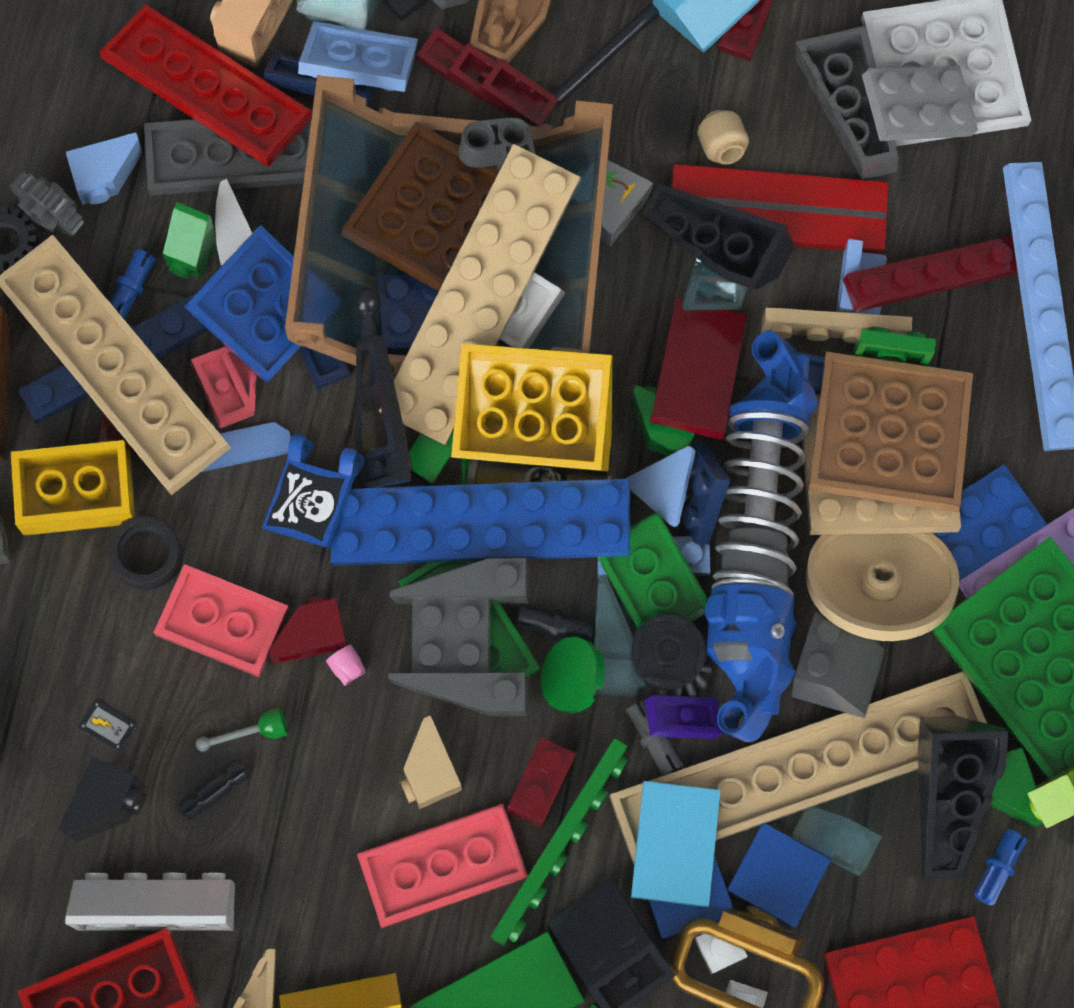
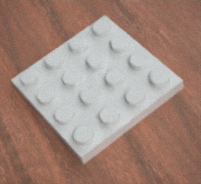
[861,0,1031,146]

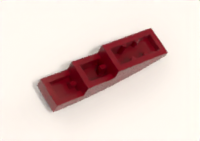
[415,27,559,127]

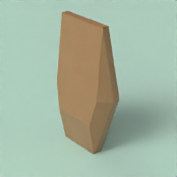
[470,0,551,63]

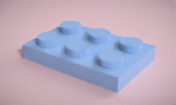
[298,21,418,92]

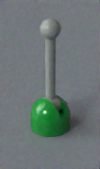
[195,706,288,752]

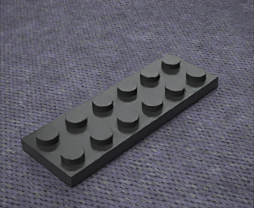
[144,110,366,196]

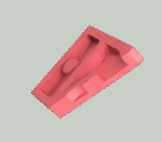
[190,346,257,428]

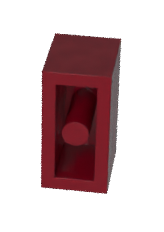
[507,737,576,829]

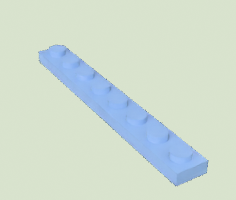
[1003,162,1074,451]

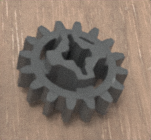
[9,171,84,237]

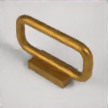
[670,908,824,1008]

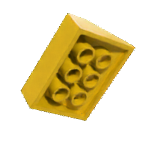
[451,344,613,471]

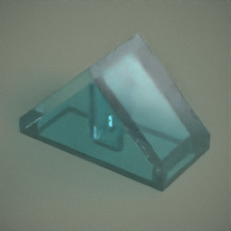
[682,259,747,310]

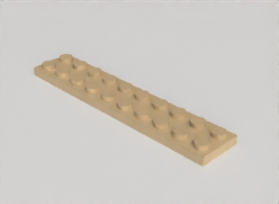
[609,672,987,864]

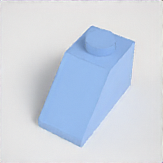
[66,133,143,204]

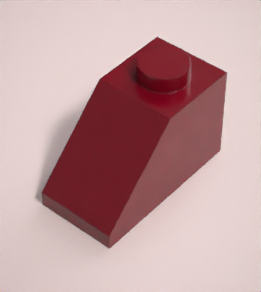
[269,595,346,665]

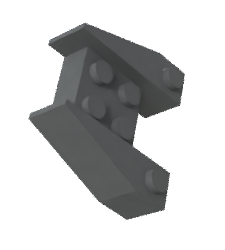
[388,558,529,716]

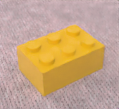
[11,440,135,536]

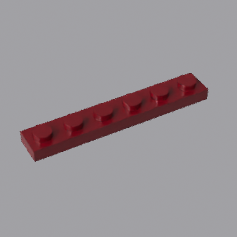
[843,236,1018,312]

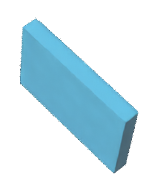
[631,781,721,908]

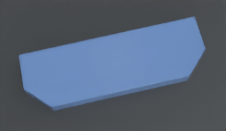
[202,422,291,472]

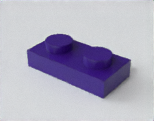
[645,695,723,739]

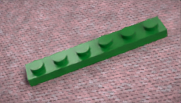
[491,738,629,947]

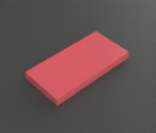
[357,804,528,928]

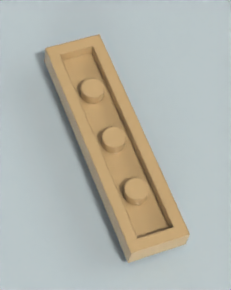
[761,307,912,344]

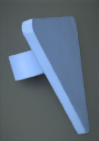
[626,446,695,527]

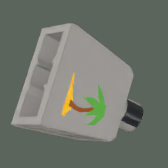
[566,160,653,247]

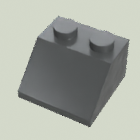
[791,612,885,718]

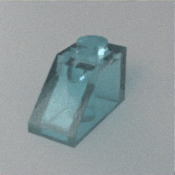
[791,806,882,876]

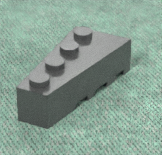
[795,26,899,180]

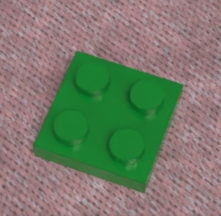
[851,327,936,366]

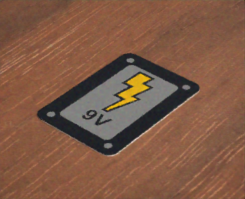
[79,700,136,751]

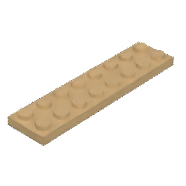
[378,144,581,446]
[0,235,231,495]

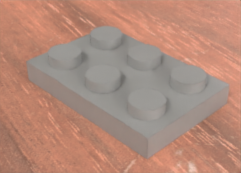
[862,65,978,141]

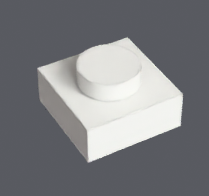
[695,934,748,974]

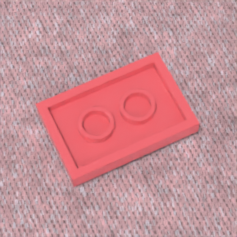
[153,564,289,678]

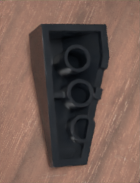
[642,184,794,290]
[918,716,1008,878]

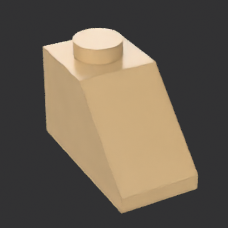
[400,715,462,809]

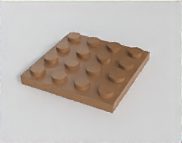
[808,352,973,512]

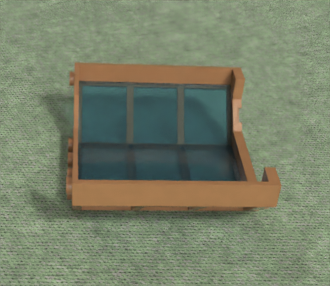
[285,75,613,375]

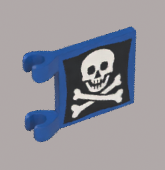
[262,434,365,549]

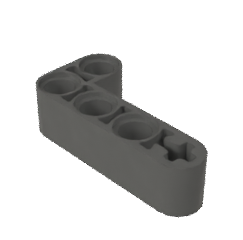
[458,118,548,258]

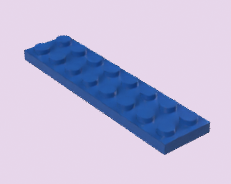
[331,479,631,566]

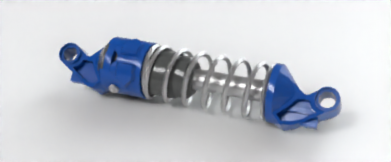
[705,331,818,742]

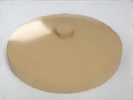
[806,533,959,641]

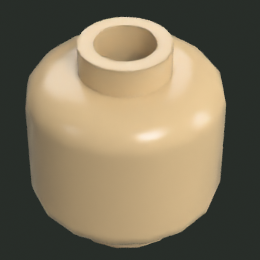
[697,110,749,165]

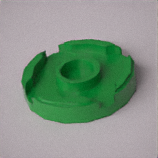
[540,636,605,713]

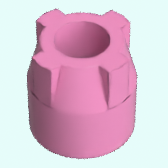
[326,644,366,686]

